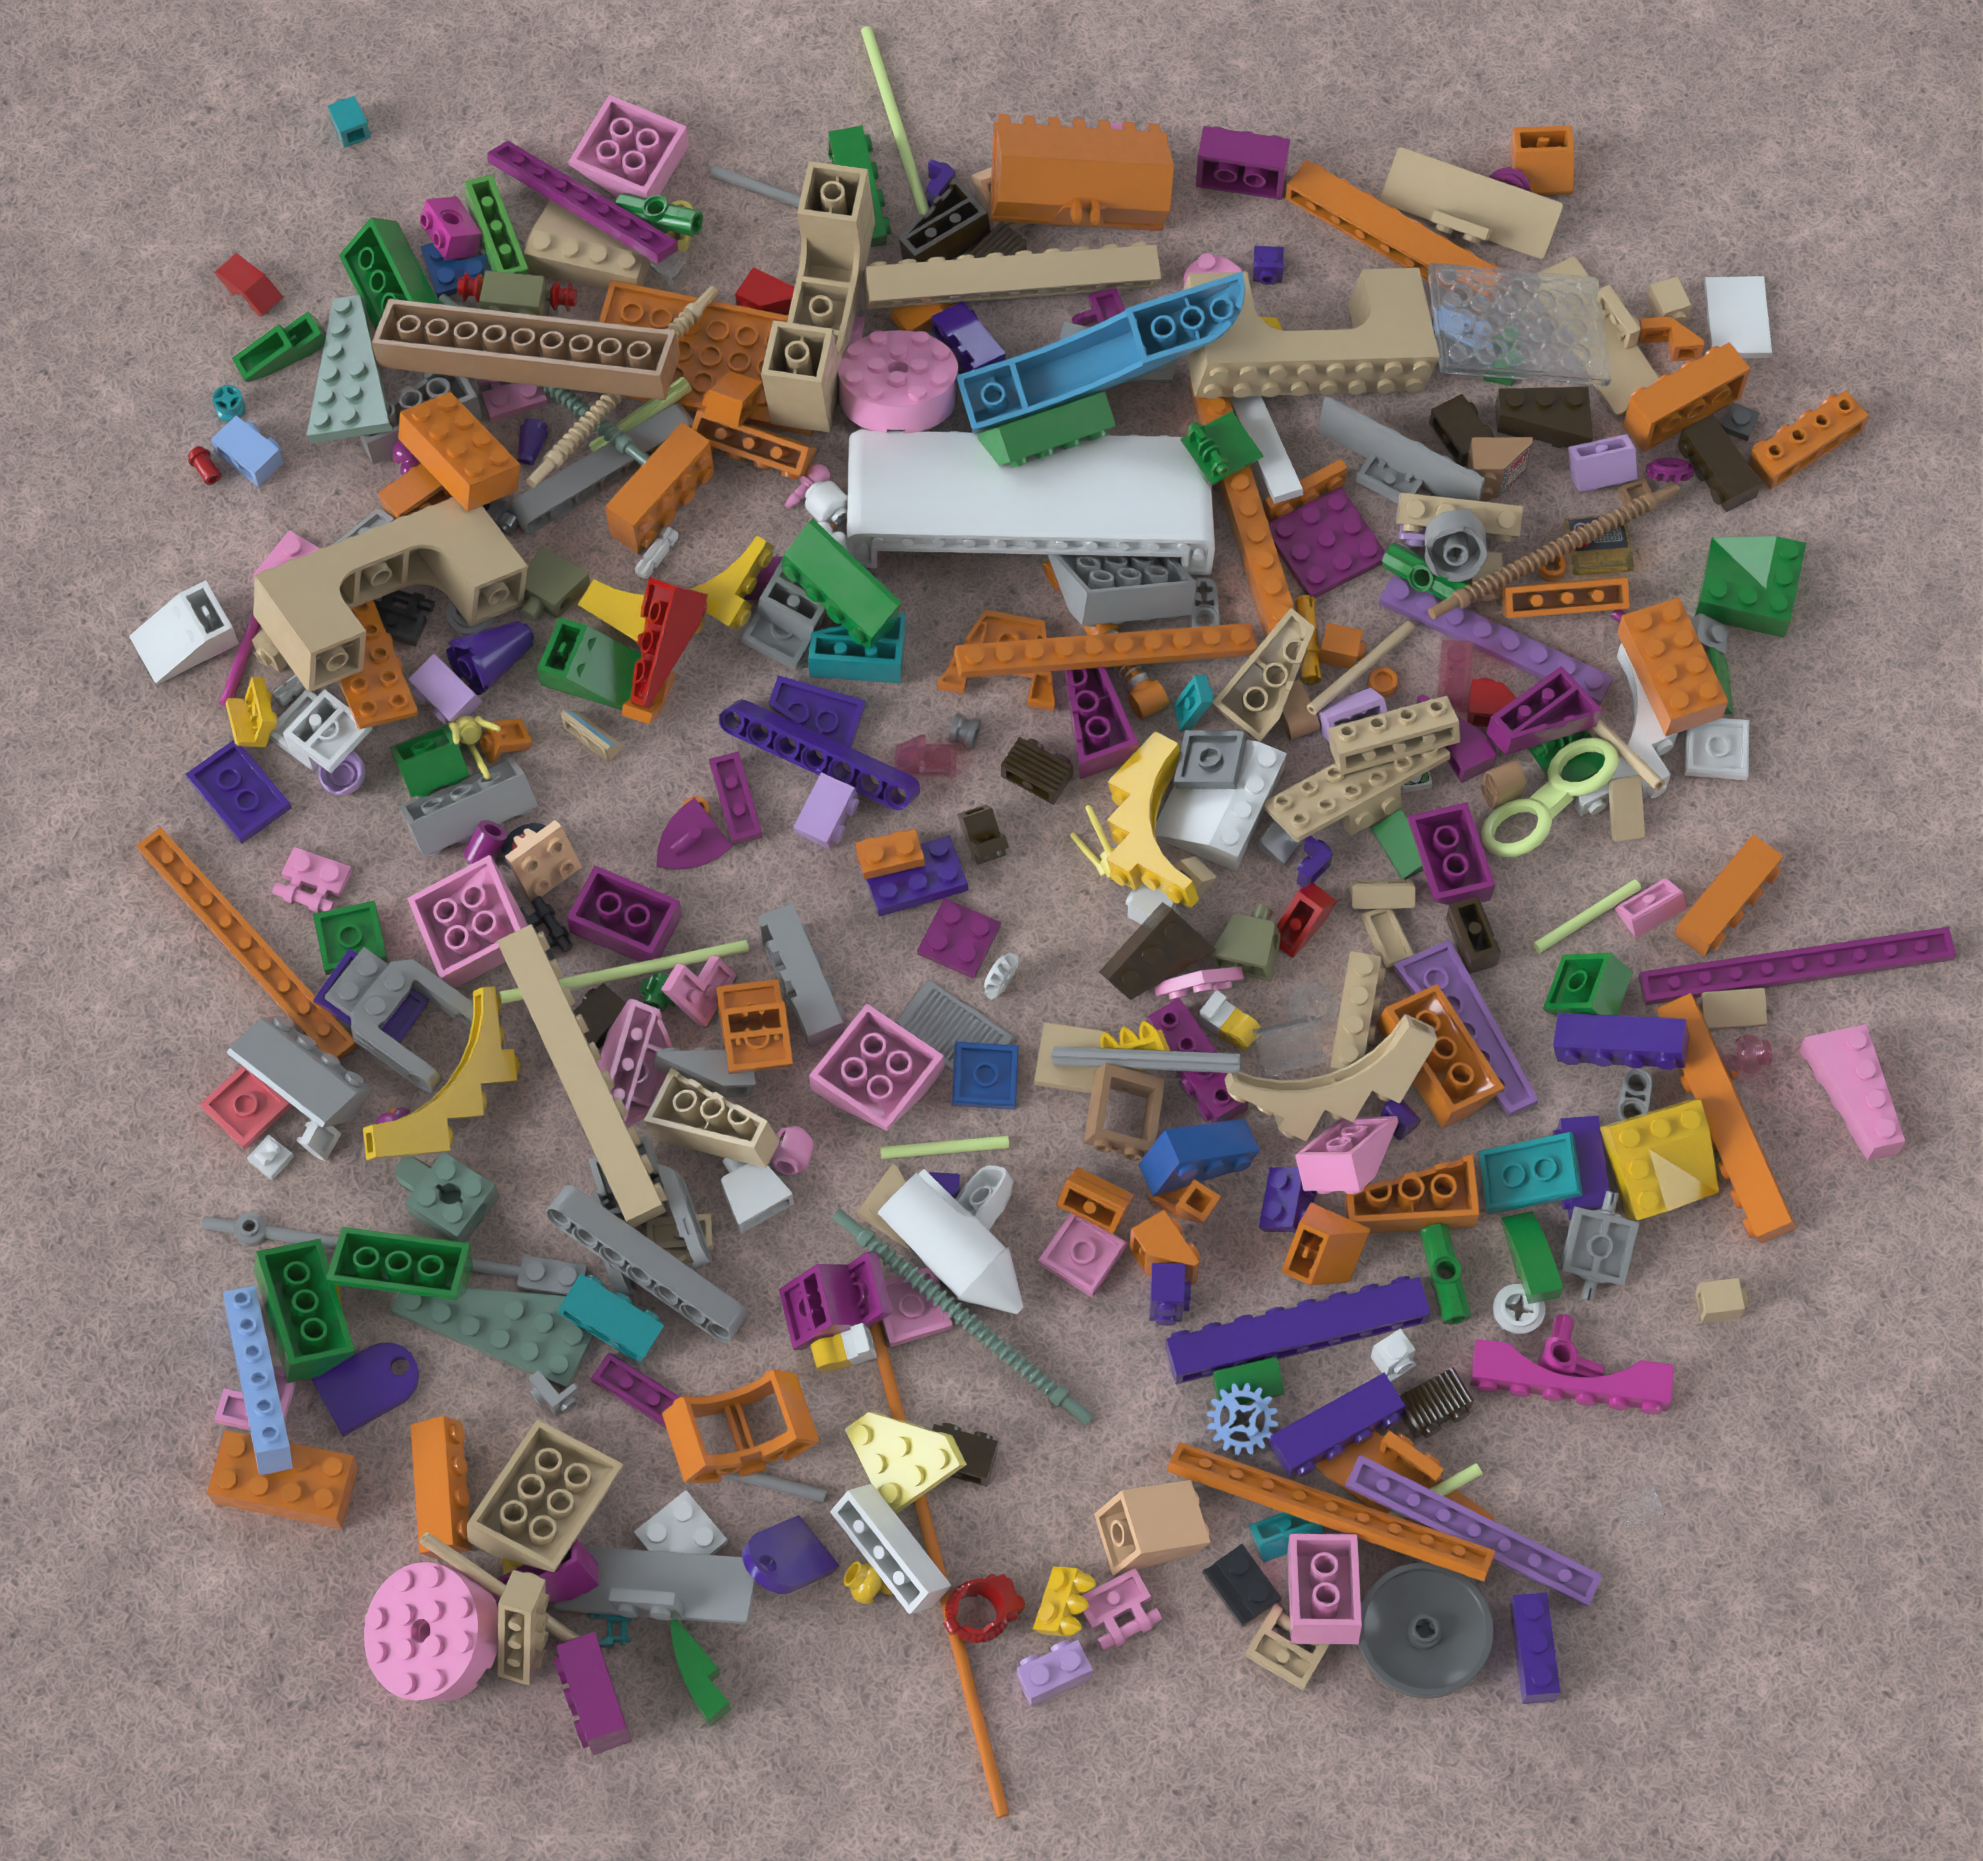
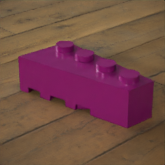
[1064,667,1138,779]

